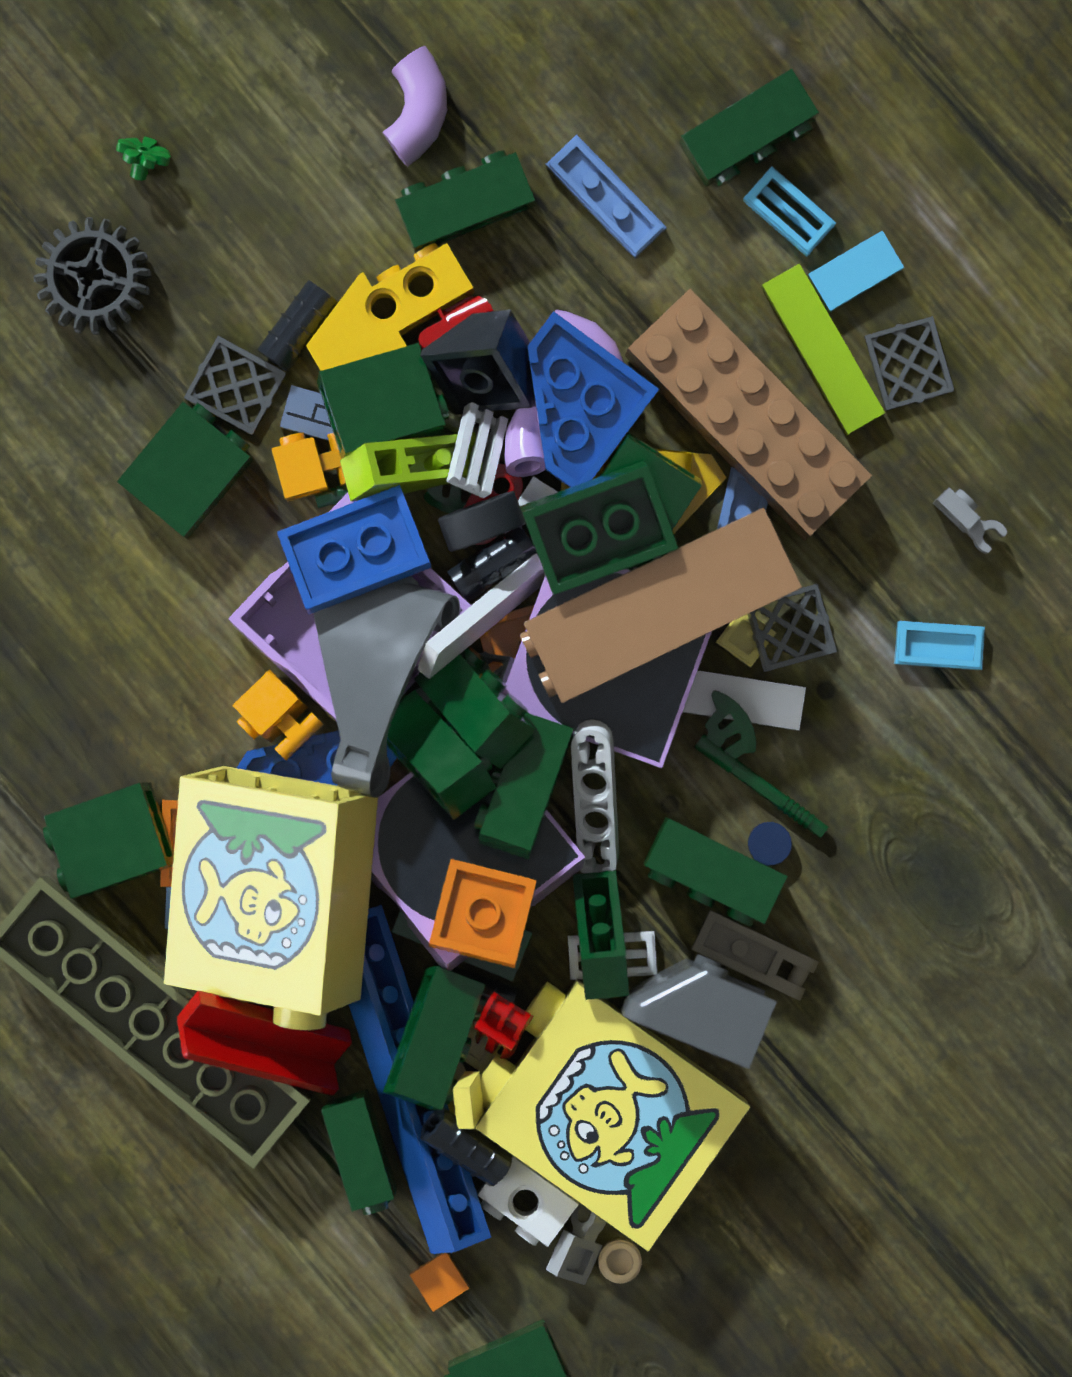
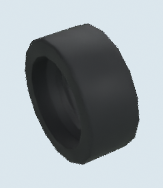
[438,491,526,552]

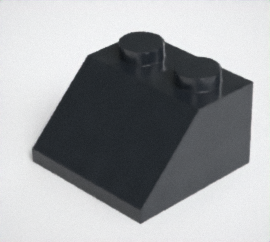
[420,309,535,414]

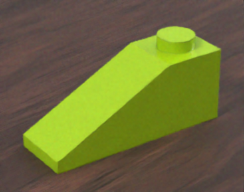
[340,432,483,502]

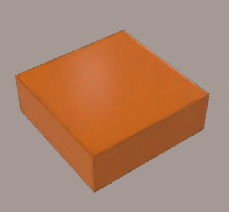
[410,1253,470,1312]

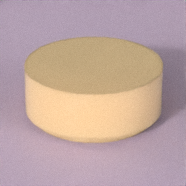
[598,1238,642,1284]

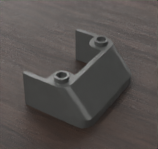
[620,954,776,1069]

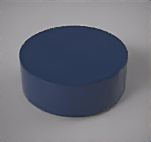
[747,822,792,865]

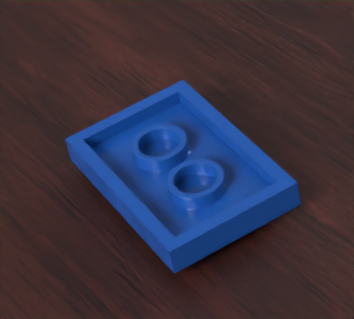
[277,485,432,615]

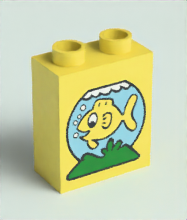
[164,766,378,1030]
[475,979,750,1251]

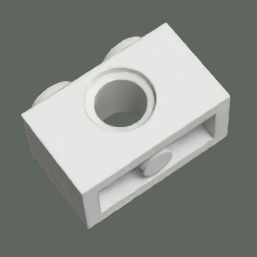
[477,1155,579,1246]

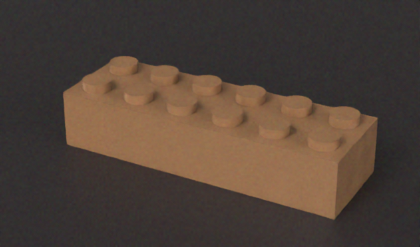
[625,289,872,541]

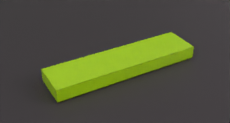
[761,263,885,435]

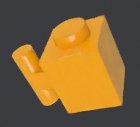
[271,432,346,502]
[232,669,324,761]

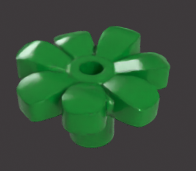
[116,136,171,181]

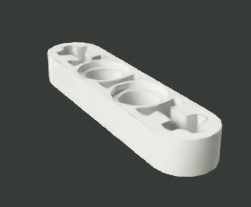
[571,719,619,873]

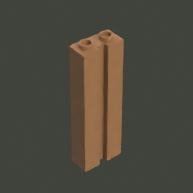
[519,508,802,703]

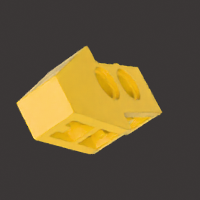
[306,243,474,371]

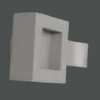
[933,487,1007,554]
[546,1202,606,1285]

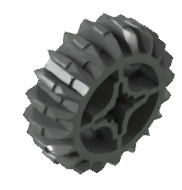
[34,217,152,335]

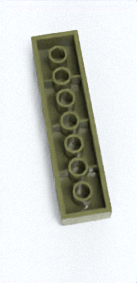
[0,875,313,1169]

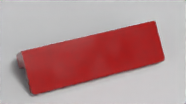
[177,990,352,1096]

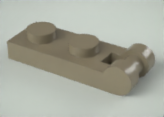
[691,910,819,1001]

